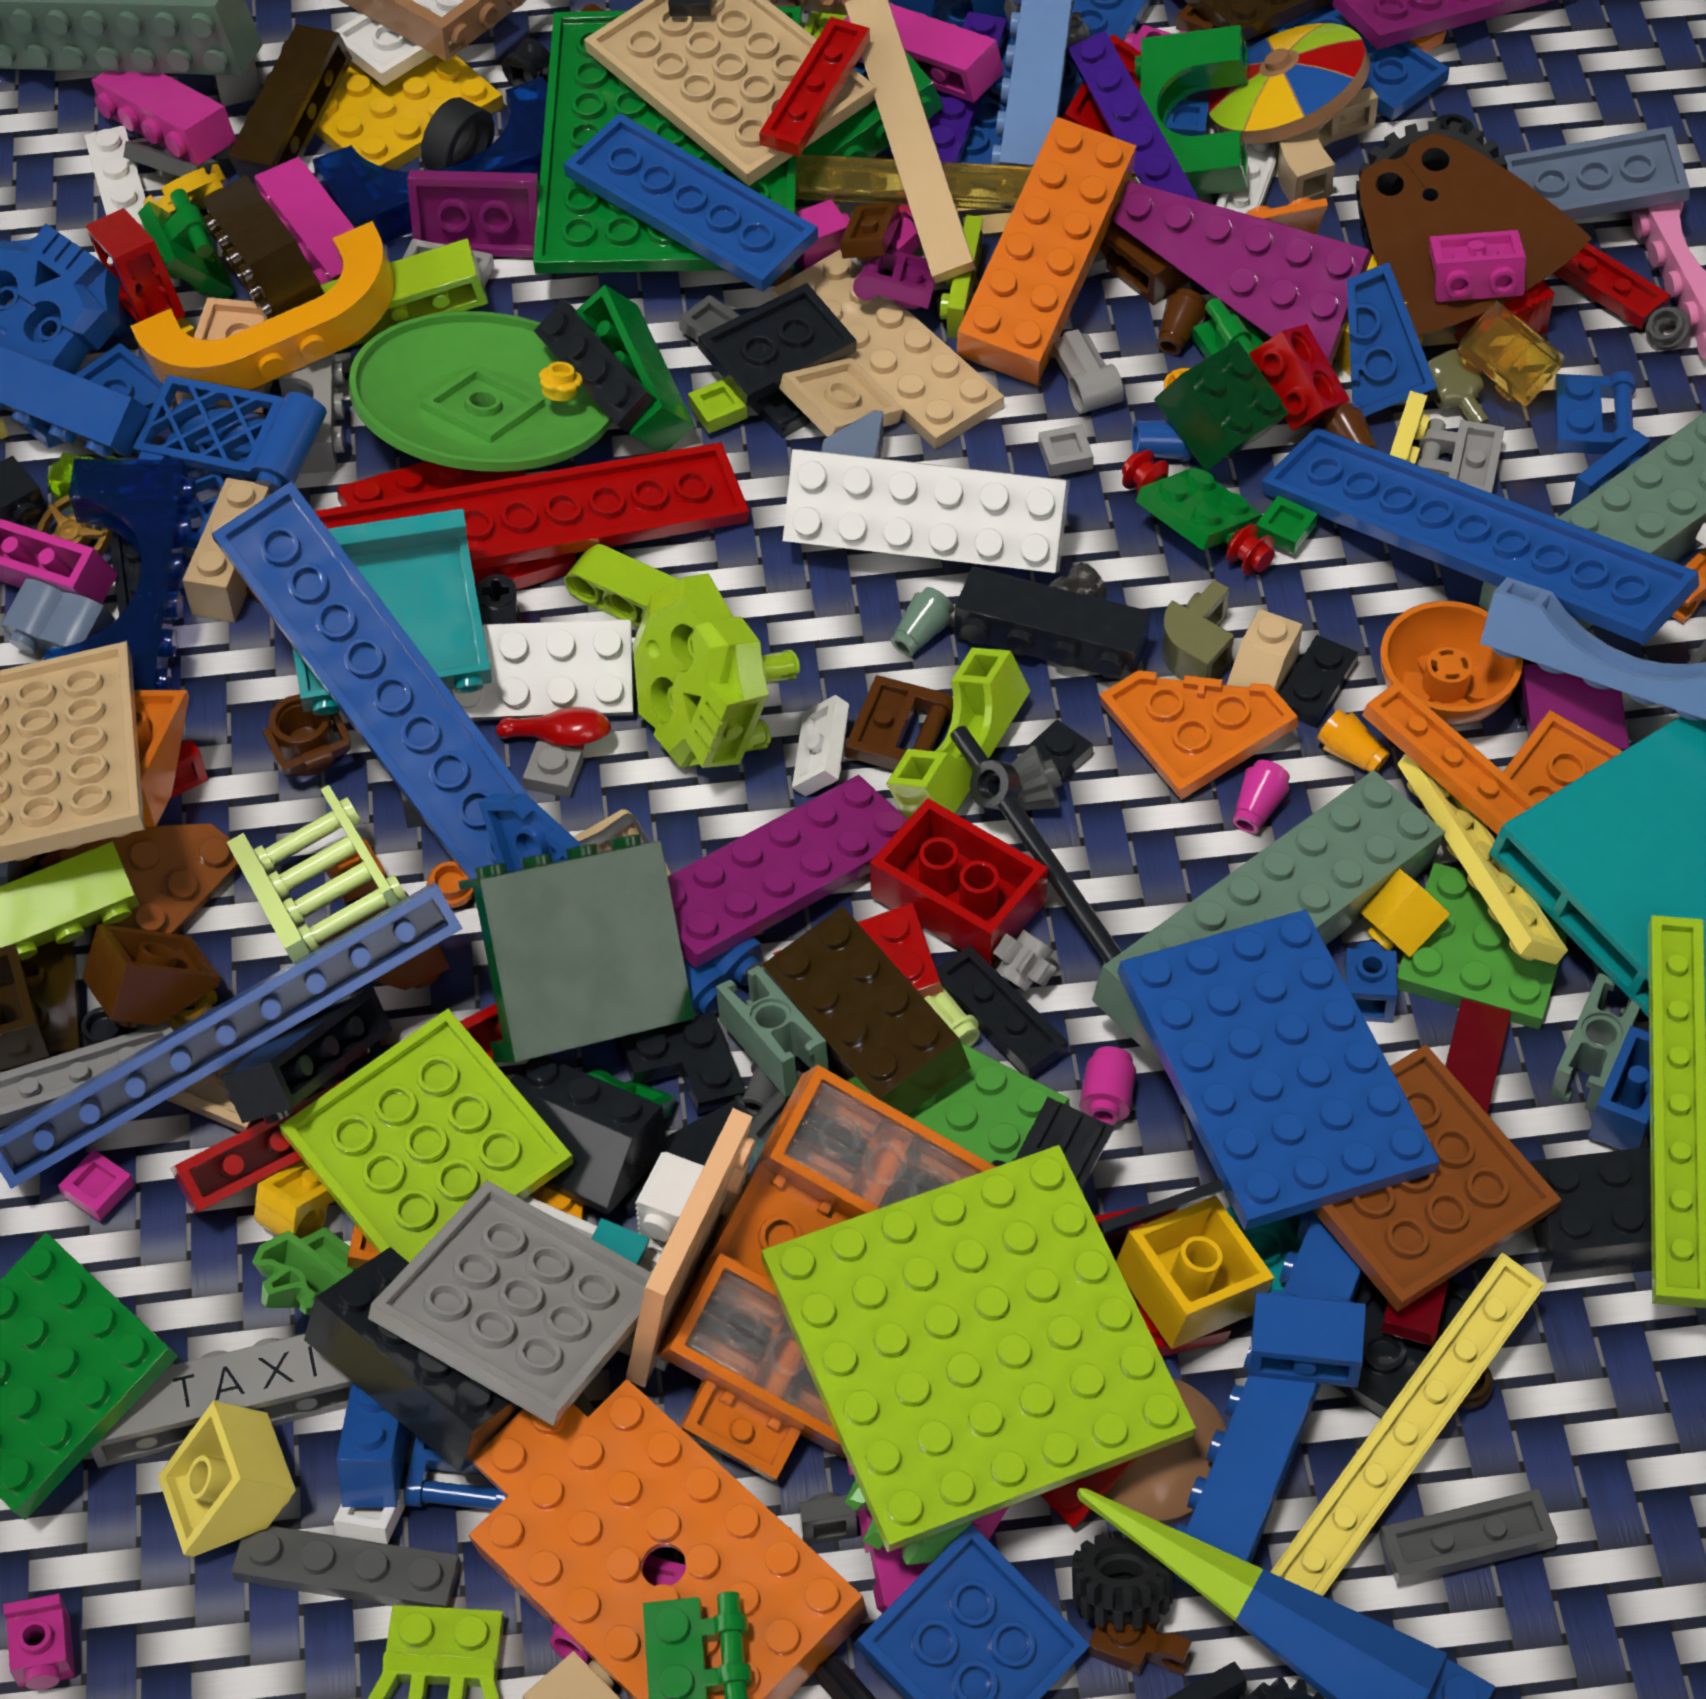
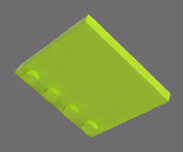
[279,1008,573,1263]

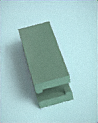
[716,966,828,1097]
[1550,973,1641,1113]

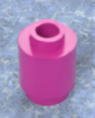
[1079,1046,1136,1125]

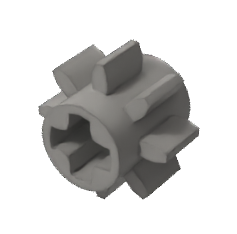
[993,929,1057,991]

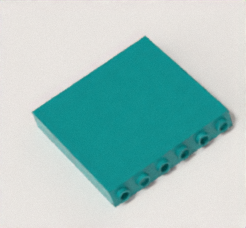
[1489,716,1706,1027]

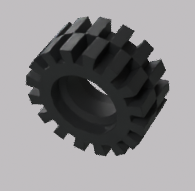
[1072,1531,1173,1630]

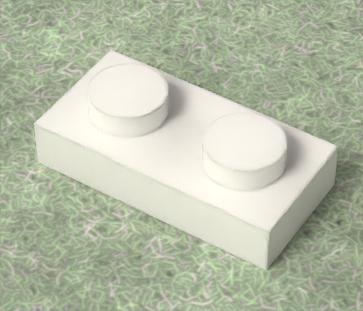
[792,695,849,797]

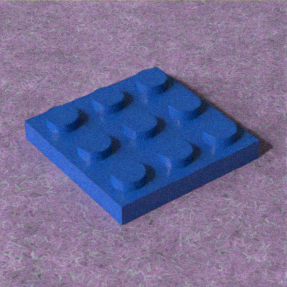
[853,1523,1090,1699]

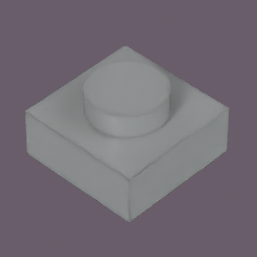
[1038,424,1094,477]
[522,741,584,798]

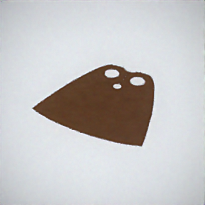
[1359,134,1592,335]

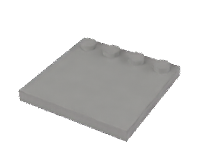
[368,1180,652,1426]

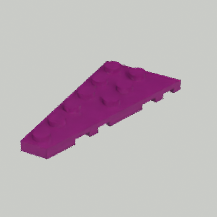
[1113,180,1372,365]

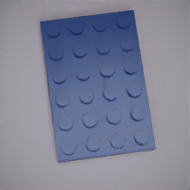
[1117,909,1440,1231]

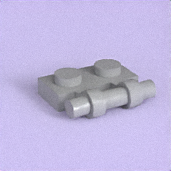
[1415,418,1505,493]

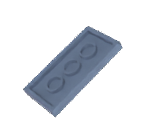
[1504,126,1690,220]

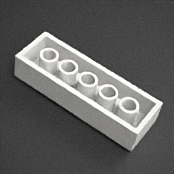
[782,449,1070,573]

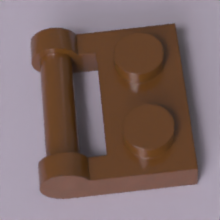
[845,675,953,770]

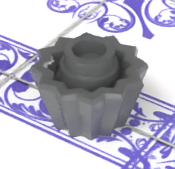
[1011,746,1063,811]

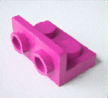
[1429,230,1526,302]

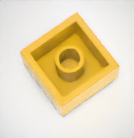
[1116,1195,1275,1350]

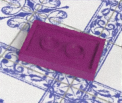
[407,170,539,258]

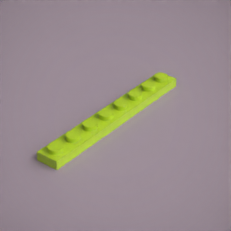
[1648,915,1706,1308]

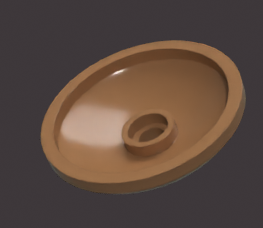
[1105,1378,1227,1525]

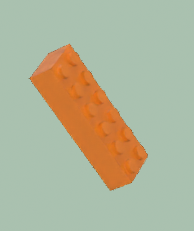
[957,117,1137,386]

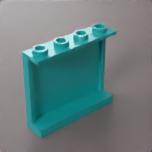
[292,509,492,716]

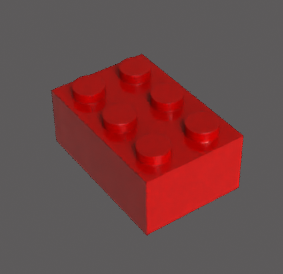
[870,798,1048,966]

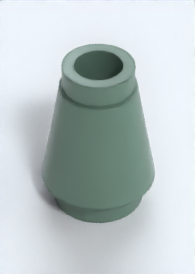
[891,587,955,657]

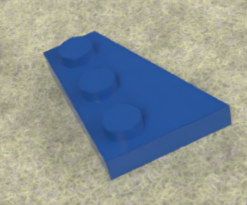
[1347,262,1437,416]
[20,343,176,449]

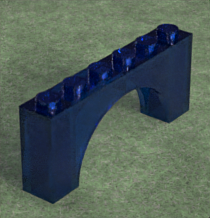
[312,76,548,243]
[44,459,196,690]

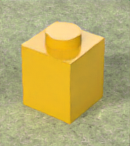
[1360,868,1450,958]

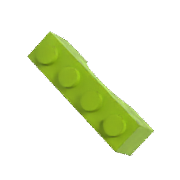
[886,647,1031,819]

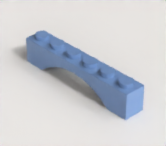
[1480,577,1706,721]

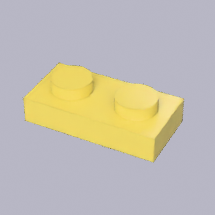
[1390,391,1430,464]

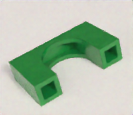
[1133,25,1248,196]

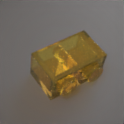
[1457,300,1564,407]

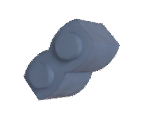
[1,578,115,658]

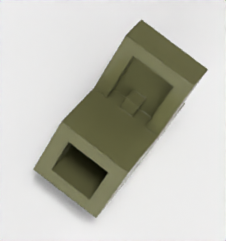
[1162,580,1234,680]

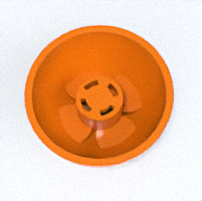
[1380,601,1523,726]

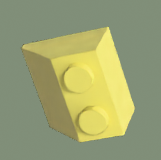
[158,1400,296,1557]

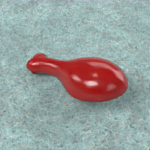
[495,707,611,751]

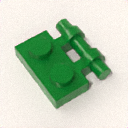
[643,1591,752,1699]

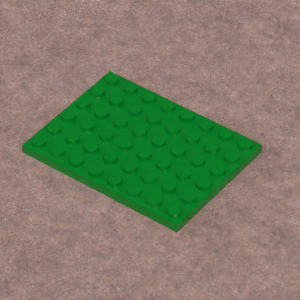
[533,6,802,274]

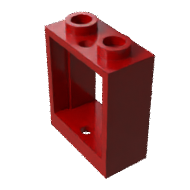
[85,208,186,323]

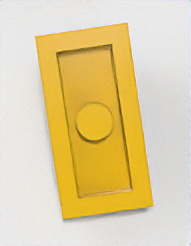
[254,1159,335,1239]

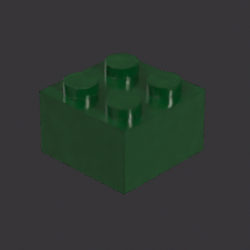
[1154,340,1289,471]

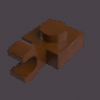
[1088,1617,1192,1676]

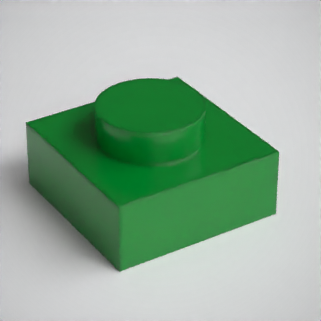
[1256,495,1318,555]

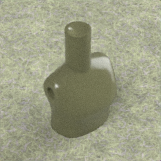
[1428,349,1489,424]

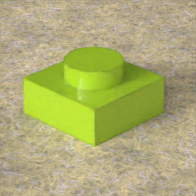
[688,379,748,434]

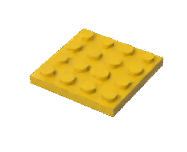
[315,55,504,184]

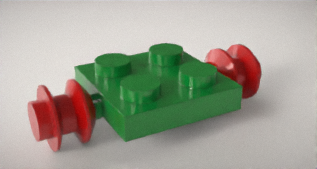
[1122,450,1275,575]

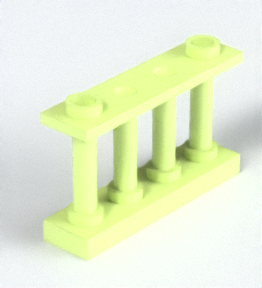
[227,785,407,962]

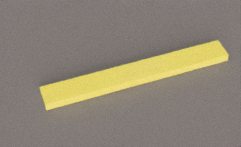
[1270,1252,1546,1596]

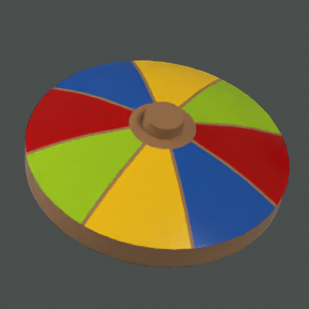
[1207,23,1370,144]

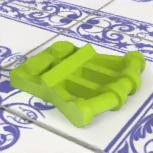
[368,1605,505,1699]

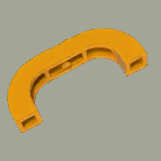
[130,221,394,397]

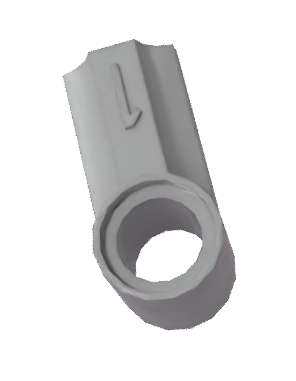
[1053,329,1124,414]

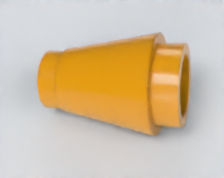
[1317,709,1390,773]

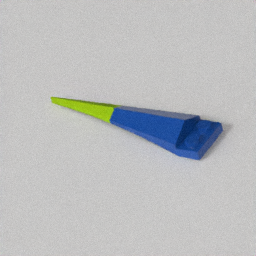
[1077,1488,1495,1699]

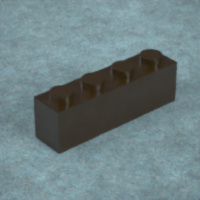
[227,24,352,184]

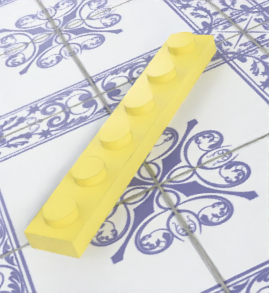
[1397,754,1568,965]

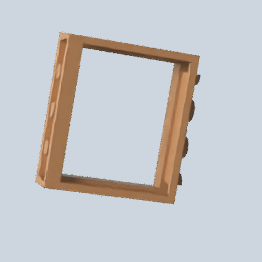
[339,0,527,61]

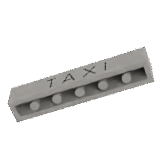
[91,1334,354,1468]

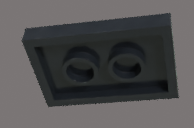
[698,283,857,406]
[1331,1279,1472,1416]

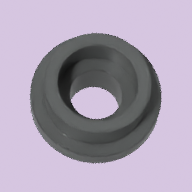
[1646,307,1691,350]

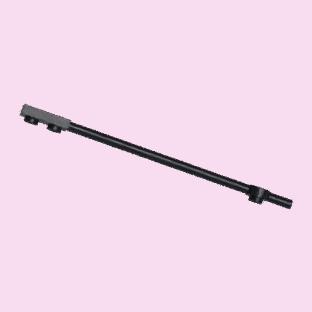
[950,726,1122,963]

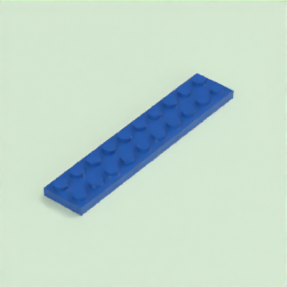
[1261,427,1699,645]
[212,481,529,879]

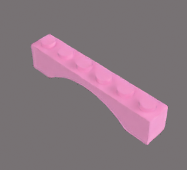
[1627,201,1706,359]

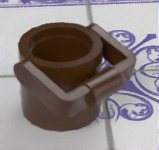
[262,694,351,776]

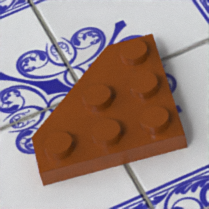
[38,823,240,934]

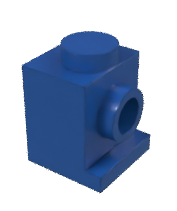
[1343,941,1398,1023]

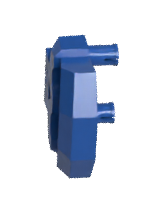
[0,223,133,374]

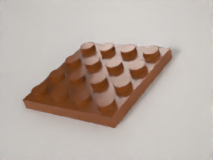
[1312,1044,1561,1312]

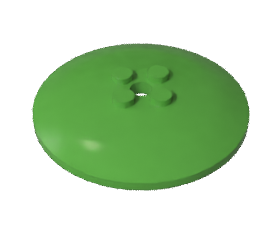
[349,311,612,472]

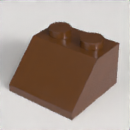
[82,924,221,1028]

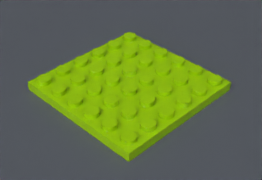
[760,1145,1196,1553]

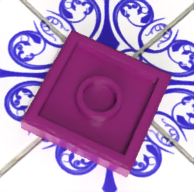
[1520,663,1629,751]

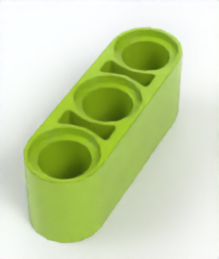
[564,543,680,628]

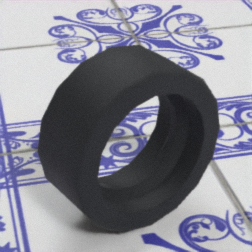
[421,97,494,172]

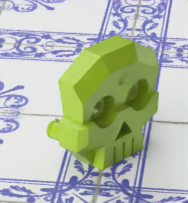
[633,573,800,768]

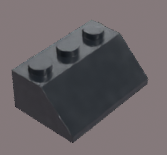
[510,1056,667,1215]

